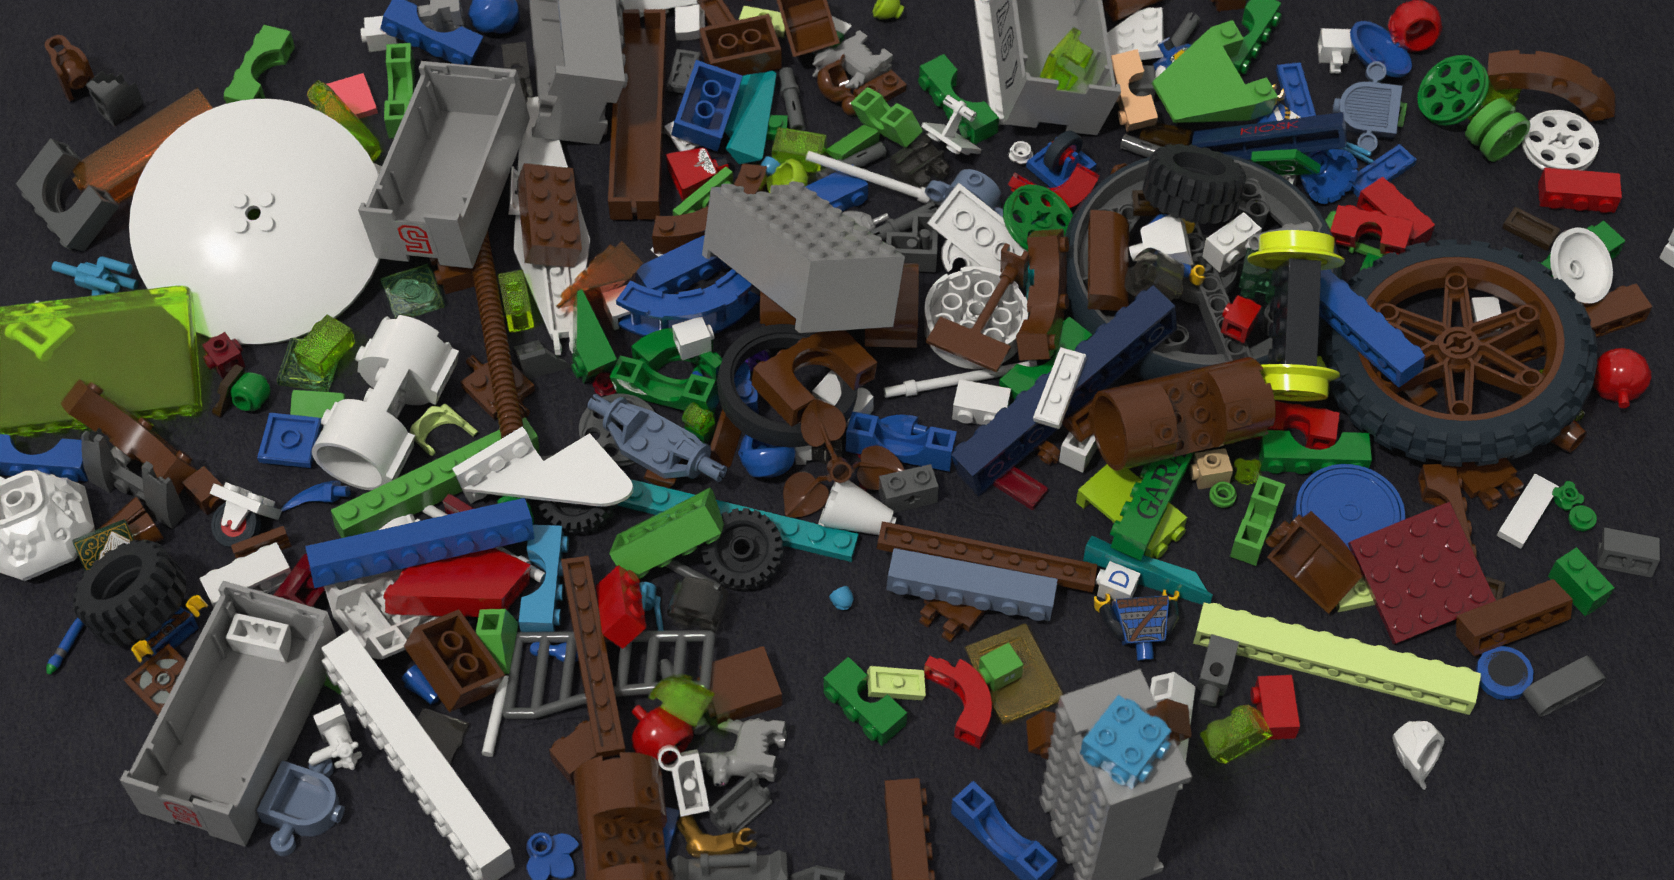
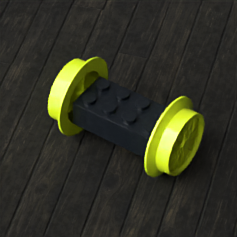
[1247,230,1345,401]

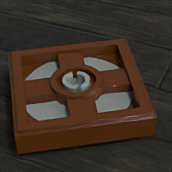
[124,644,186,716]

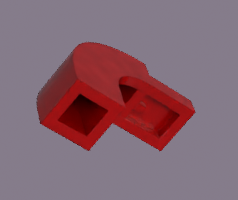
[1008,163,1099,208]
[924,656,992,749]

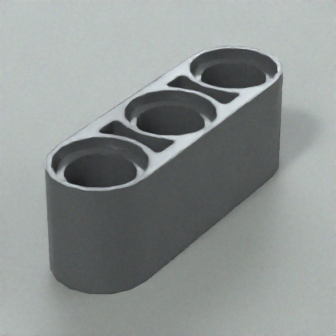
[1523,656,1607,717]

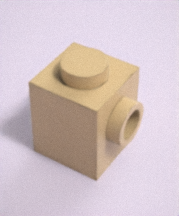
[1189,448,1233,489]

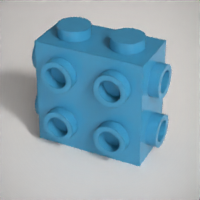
[1080,695,1171,789]

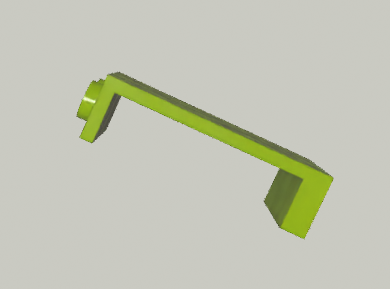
[1076,464,1187,559]

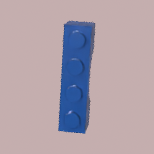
[380,0,483,65]
[846,411,957,472]
[0,434,88,482]
[951,781,1057,880]

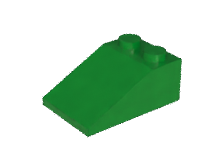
[571,289,617,384]

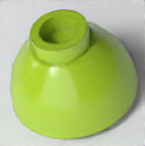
[873,0,904,20]

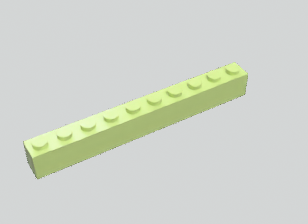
[1193,602,1481,715]

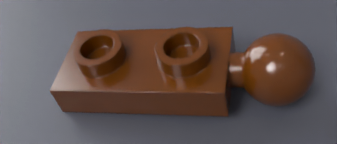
[842,70,907,115]

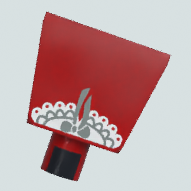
[666,148,729,202]

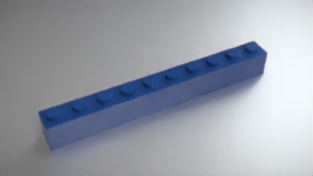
[634,164,868,294]

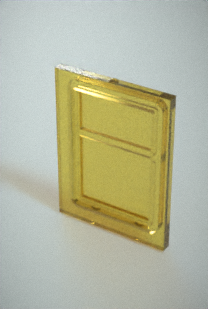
[965,623,1063,724]

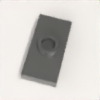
[667,49,701,93]

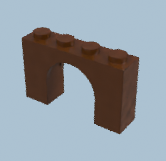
[751,330,877,427]

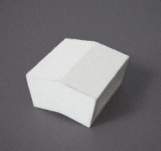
[675,4,705,41]

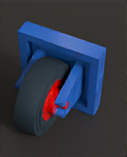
[1026,130,1097,188]

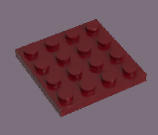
[1348,502,1496,645]

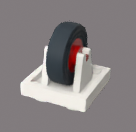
[210,482,282,548]

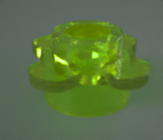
[1234,458,1261,485]

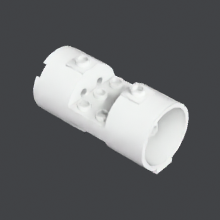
[312,315,459,490]

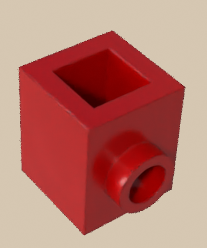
[1221,295,1262,343]

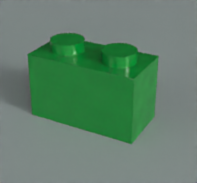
[1548,547,1614,617]

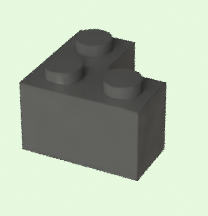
[886,212,938,272]

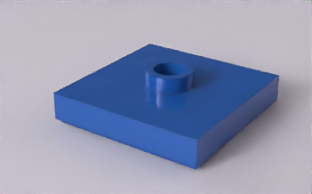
[257,413,323,468]

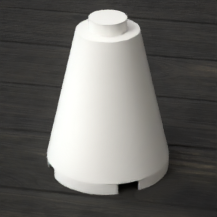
[818,480,897,535]

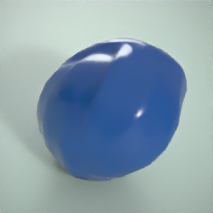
[468,0,520,34]
[738,434,796,478]

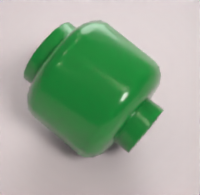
[231,372,271,411]

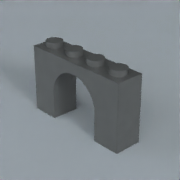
[16,138,119,252]

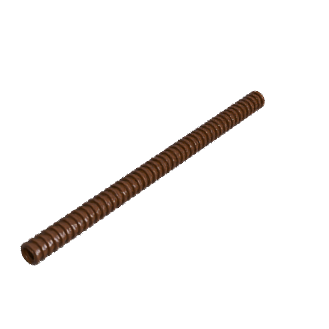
[472,230,524,439]

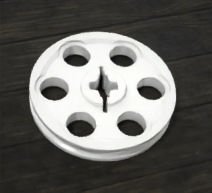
[1522,110,1599,171]

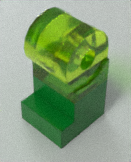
[682,402,715,444]

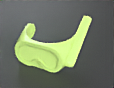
[410,404,478,456]

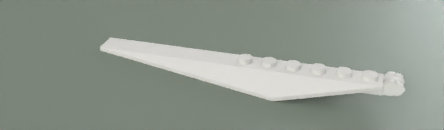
[514,97,590,356]

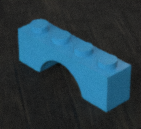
[519,525,569,632]

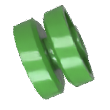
[1465,98,1531,162]

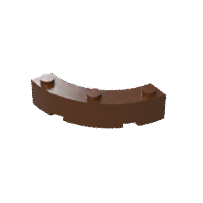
[1488,50,1615,122]
[652,164,767,254]
[1016,229,1069,360]
[60,378,197,495]
[1026,699,1191,759]

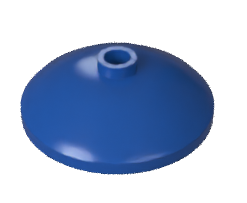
[1350,21,1412,78]

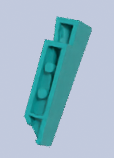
[724,71,776,164]
[1083,536,1213,605]

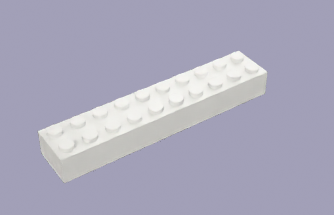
[321,629,515,880]

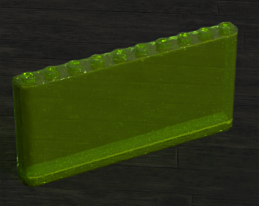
[0,286,202,436]

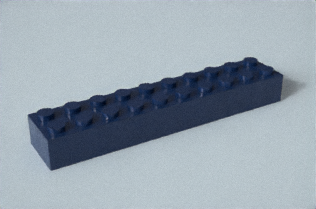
[951,285,1177,497]

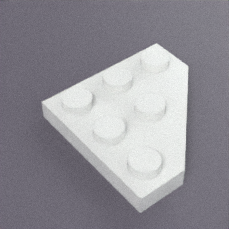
[1107,7,1164,60]

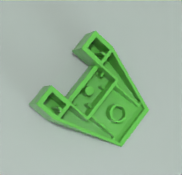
[1152,20,1278,123]

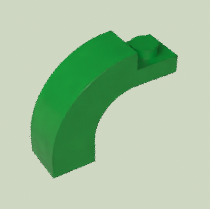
[631,328,722,382]

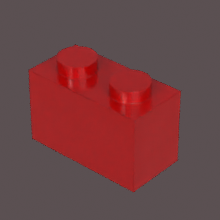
[1251,675,1300,740]

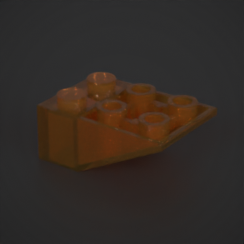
[556,241,643,309]

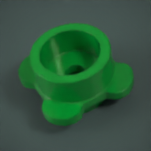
[1552,481,1584,510]

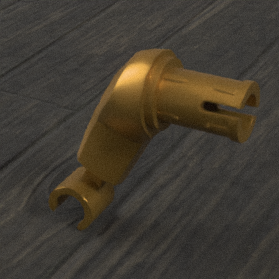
[676,814,757,858]

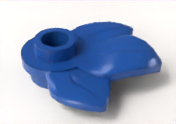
[527,833,579,880]

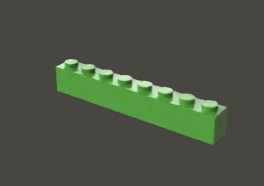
[331,418,540,538]

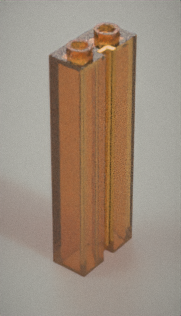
[72,88,213,203]

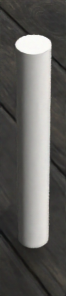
[482,675,508,757]

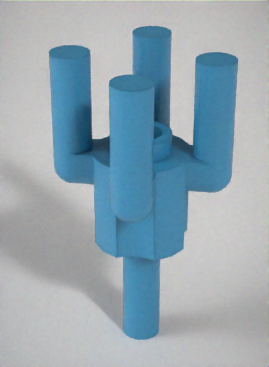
[52,257,139,309]

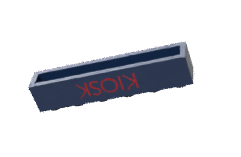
[1192,112,1347,160]

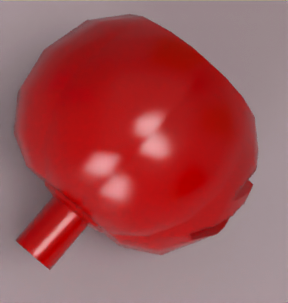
[1388,0,1442,53]
[1593,348,1651,408]
[632,705,693,766]

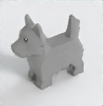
[812,30,893,89]
[699,718,787,787]

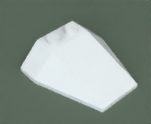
[324,568,441,659]

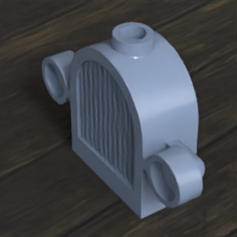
[1333,61,1402,153]
[925,169,1003,218]
[257,758,345,856]

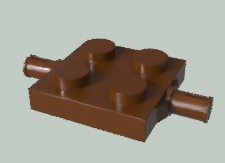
[460,355,535,419]

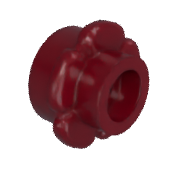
[593,372,616,396]

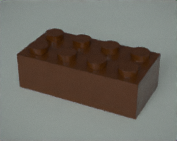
[517,163,582,267]

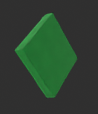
[1251,149,1321,176]

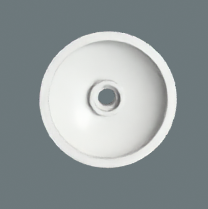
[1550,228,1613,304]

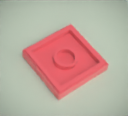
[317,73,378,124]

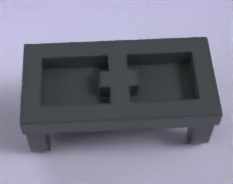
[1597,527,1660,578]
[709,772,773,834]

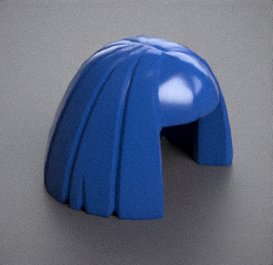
[1300,148,1358,204]

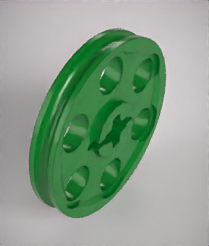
[1418,55,1489,125]
[1003,185,1073,251]

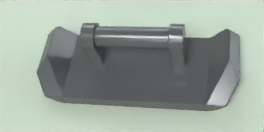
[672,850,788,880]

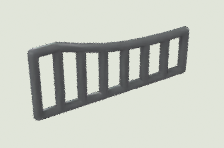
[502,630,715,719]

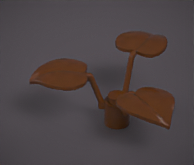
[783,399,904,517]

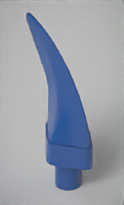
[880,414,928,435]
[280,481,350,512]

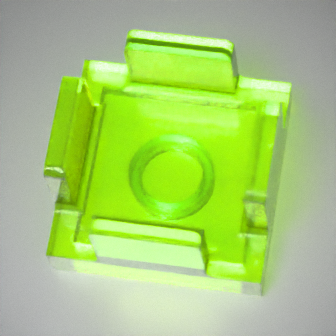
[1039,27,1094,91]

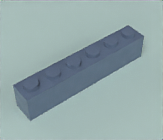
[886,548,1057,621]

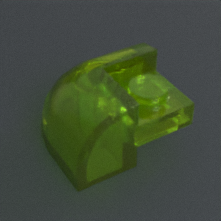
[648,674,715,727]

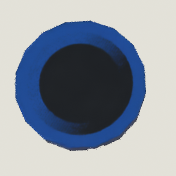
[1475,646,1533,700]

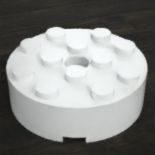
[924,266,1028,369]

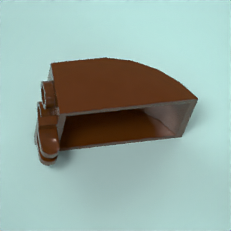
[777,0,840,57]
[1266,511,1362,614]

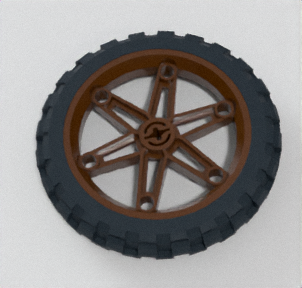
[1321,239,1598,467]

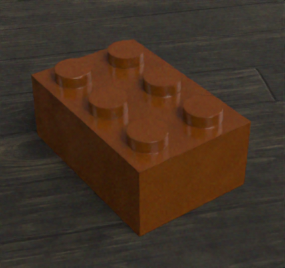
[699,14,782,76]
[404,609,505,713]

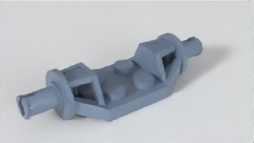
[588,394,727,482]

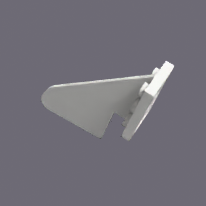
[452,426,634,506]

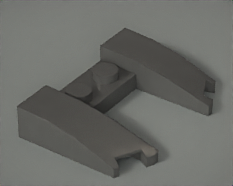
[81,431,186,529]

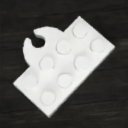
[926,183,1028,272]

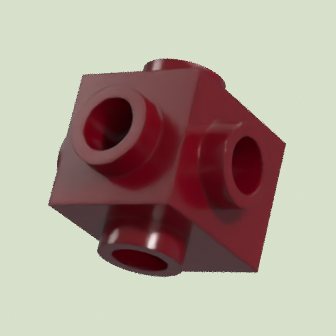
[202,332,246,379]

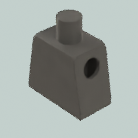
[1197,634,1239,706]

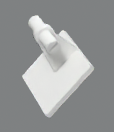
[921,95,982,155]

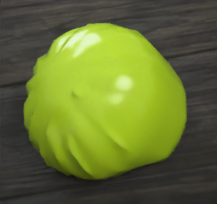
[767,158,809,193]

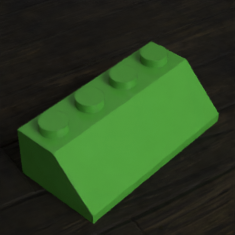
[609,487,724,579]

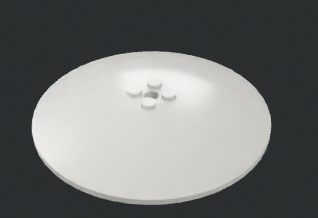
[129,99,380,346]

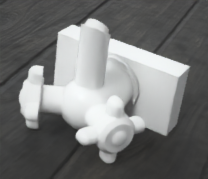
[309,704,362,770]

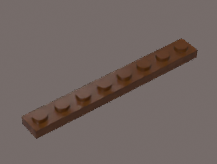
[876,521,1097,592]
[561,556,625,757]

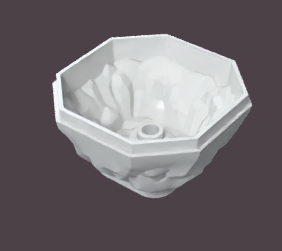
[0,470,95,581]

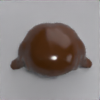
[817,54,856,103]

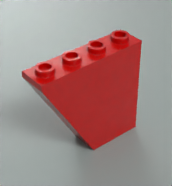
[383,548,531,617]

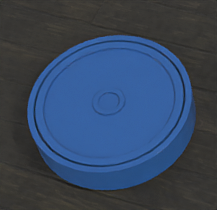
[1293,464,1405,551]

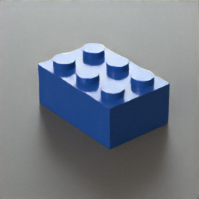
[671,60,742,151]

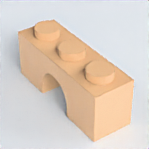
[1111,49,1158,132]

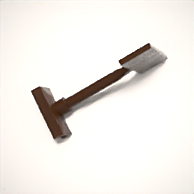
[926,243,1029,373]

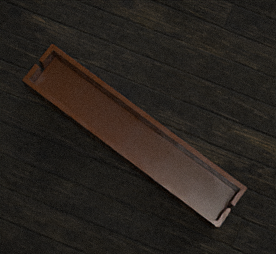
[608,9,667,220]

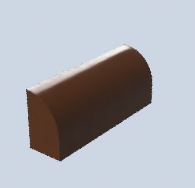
[1087,210,1129,311]

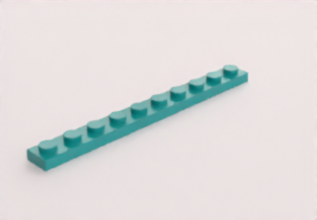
[618,479,859,562]

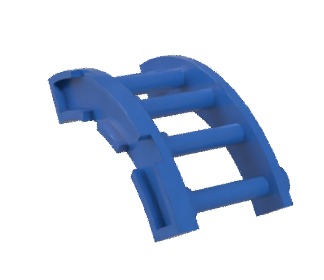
[616,269,760,337]

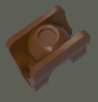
[44,35,94,102]

